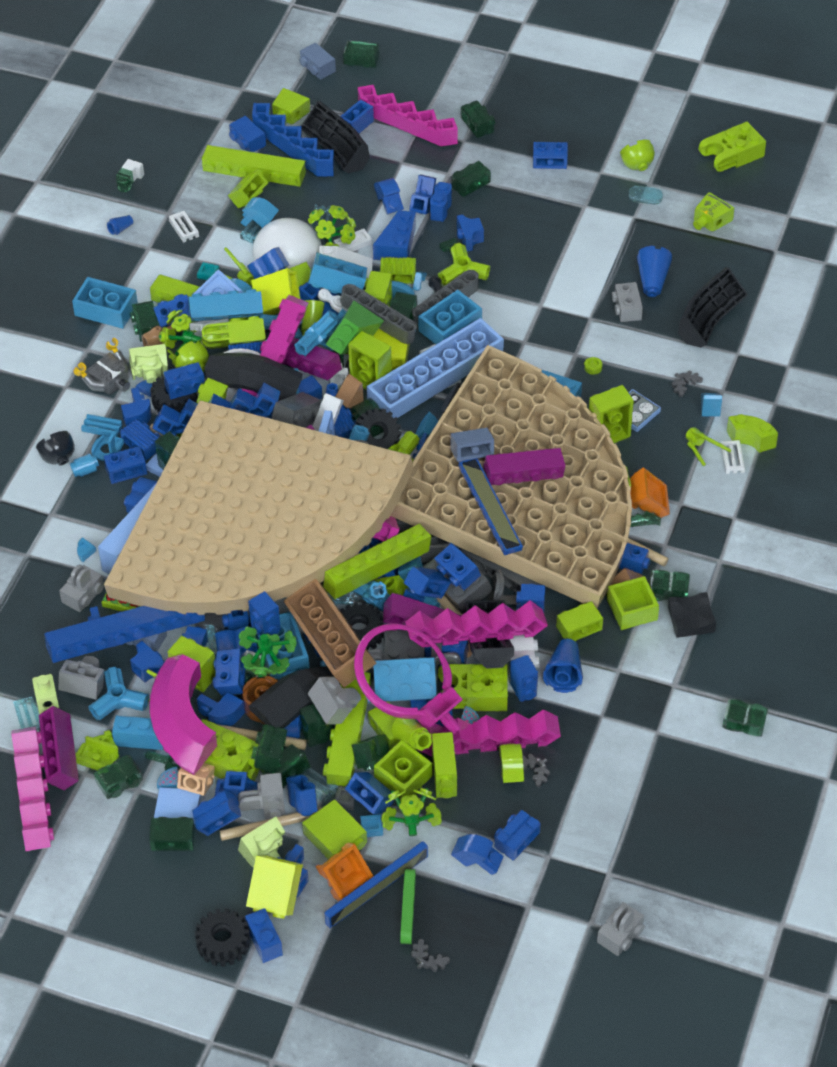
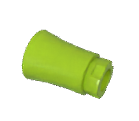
[301,300,325,336]
[392,718,432,751]

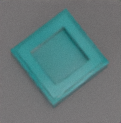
[197,262,220,280]

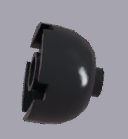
[36,431,75,466]

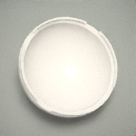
[253,218,322,269]

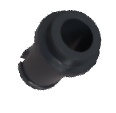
[428,276,443,293]

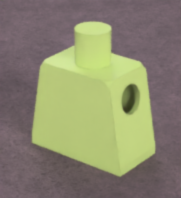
[32,674,59,714]

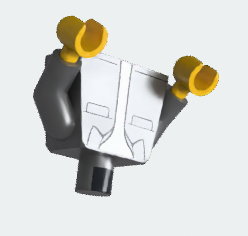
[73,338,130,394]

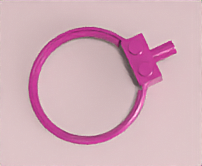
[354,624,463,735]

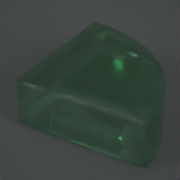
[439,238,459,252]

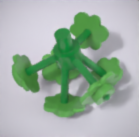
[239,626,297,677]

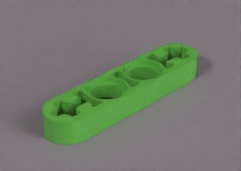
[400,869,416,944]

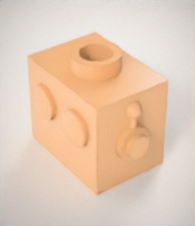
[177,763,215,796]

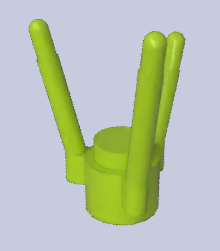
[224,247,254,286]
[686,427,731,466]

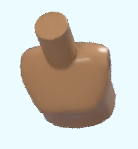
[142,325,173,347]

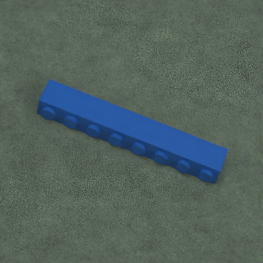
[44,606,205,663]

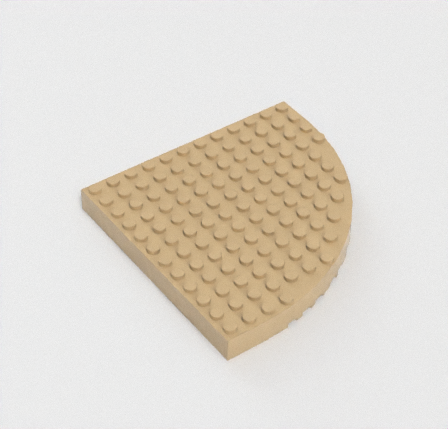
[391,345,632,609]
[104,401,413,615]

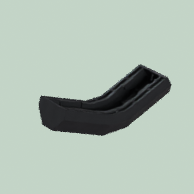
[301,101,370,173]
[678,267,748,348]
[205,353,303,401]
[466,600,514,669]
[249,666,341,734]

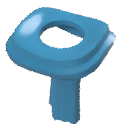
[91,434,125,461]

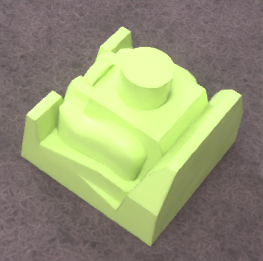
[129,344,168,383]
[238,817,285,868]

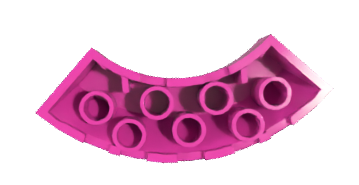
[150,654,217,775]

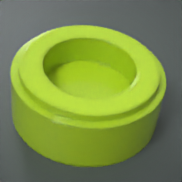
[584,357,602,375]

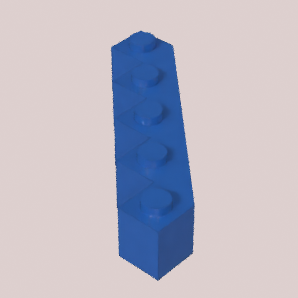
[252,103,334,176]
[152,383,280,437]

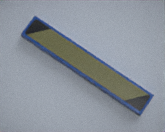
[458,458,523,555]
[324,841,428,928]

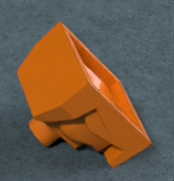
[630,467,670,520]
[315,843,373,901]

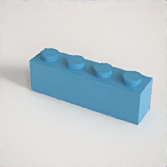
[188,289,263,322]
[112,716,164,750]

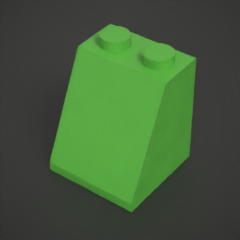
[326,301,384,355]

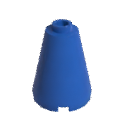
[637,246,672,297]
[543,639,583,693]

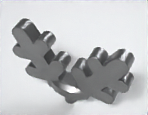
[672,370,703,397]
[522,754,550,787]
[411,939,450,972]

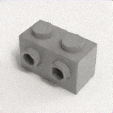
[612,282,643,322]

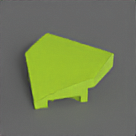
[75,730,119,775]

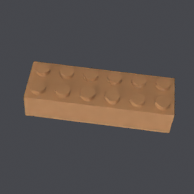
[284,579,376,687]

